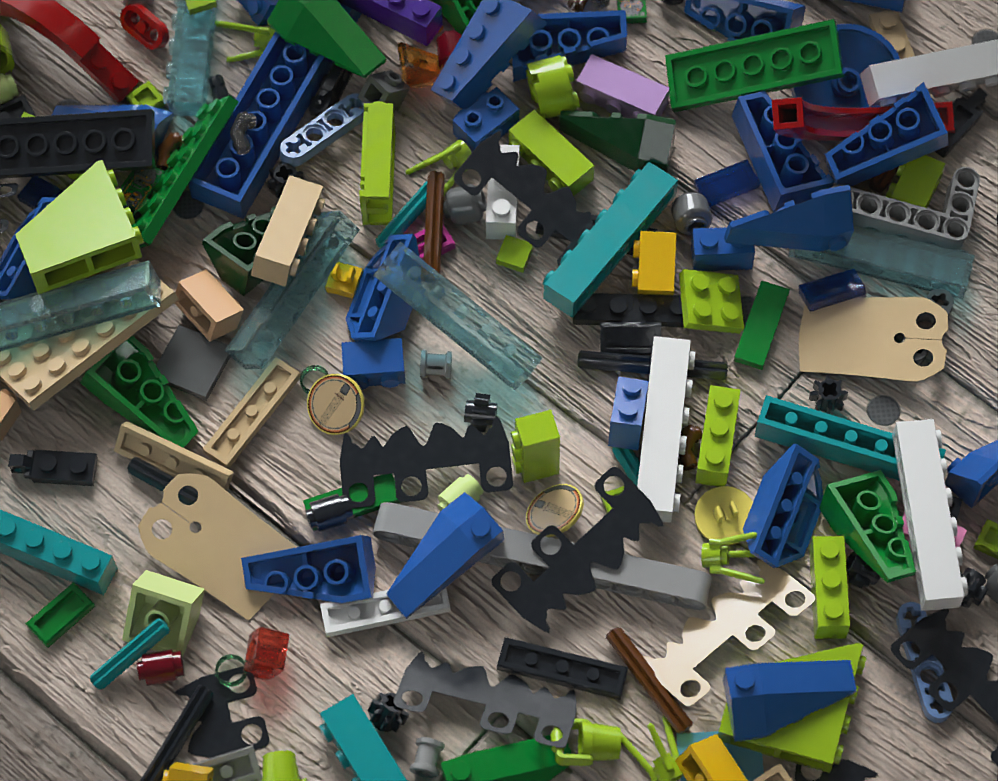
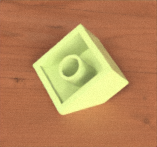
[122,570,205,657]

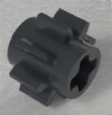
[268,161,304,198]
[809,375,848,415]
[464,393,498,433]
[846,551,880,589]
[960,568,989,608]
[367,692,410,733]

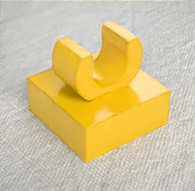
[325,261,363,299]

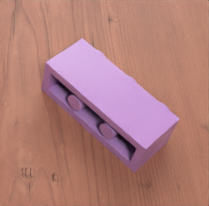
[576,54,670,118]

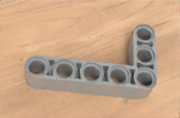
[831,167,980,254]

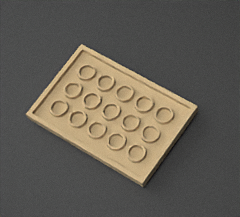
[0,260,179,411]

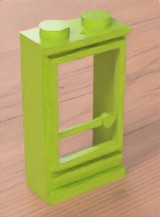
[359,101,396,225]

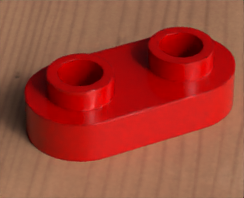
[120,4,169,50]

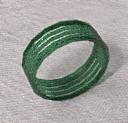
[300,365,329,394]
[215,654,247,687]

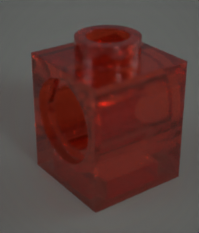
[243,627,290,680]

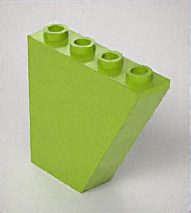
[15,160,144,295]
[718,643,867,773]

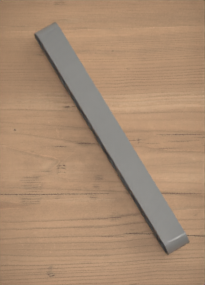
[372,502,712,610]

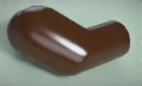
[156,132,184,171]
[678,425,703,471]

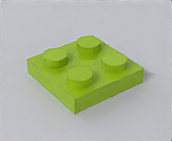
[679,269,744,334]

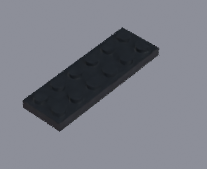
[0,109,155,179]

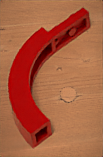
[0,0,139,103]
[772,97,955,141]

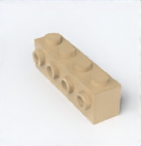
[251,175,325,287]

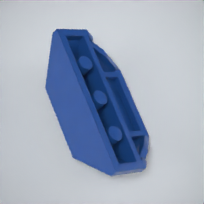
[0,197,55,300]
[345,234,423,341]
[743,443,823,568]

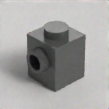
[358,70,410,111]

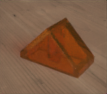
[397,42,442,89]

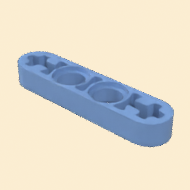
[280,93,364,167]
[896,602,953,723]

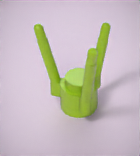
[214,21,275,63]
[405,140,472,196]
[701,532,765,584]
[621,716,684,781]

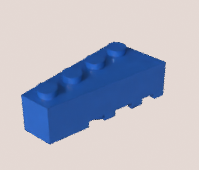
[430,0,547,109]
[512,10,627,82]
[825,82,948,187]
[731,91,835,213]

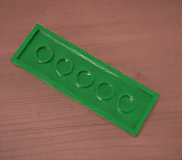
[665,19,844,113]
[131,95,239,248]

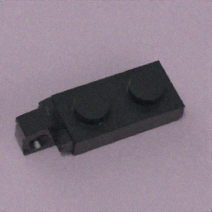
[309,60,353,117]
[935,88,988,158]
[8,450,98,486]

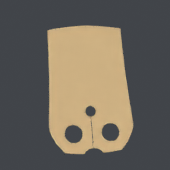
[799,296,948,382]
[138,473,297,621]

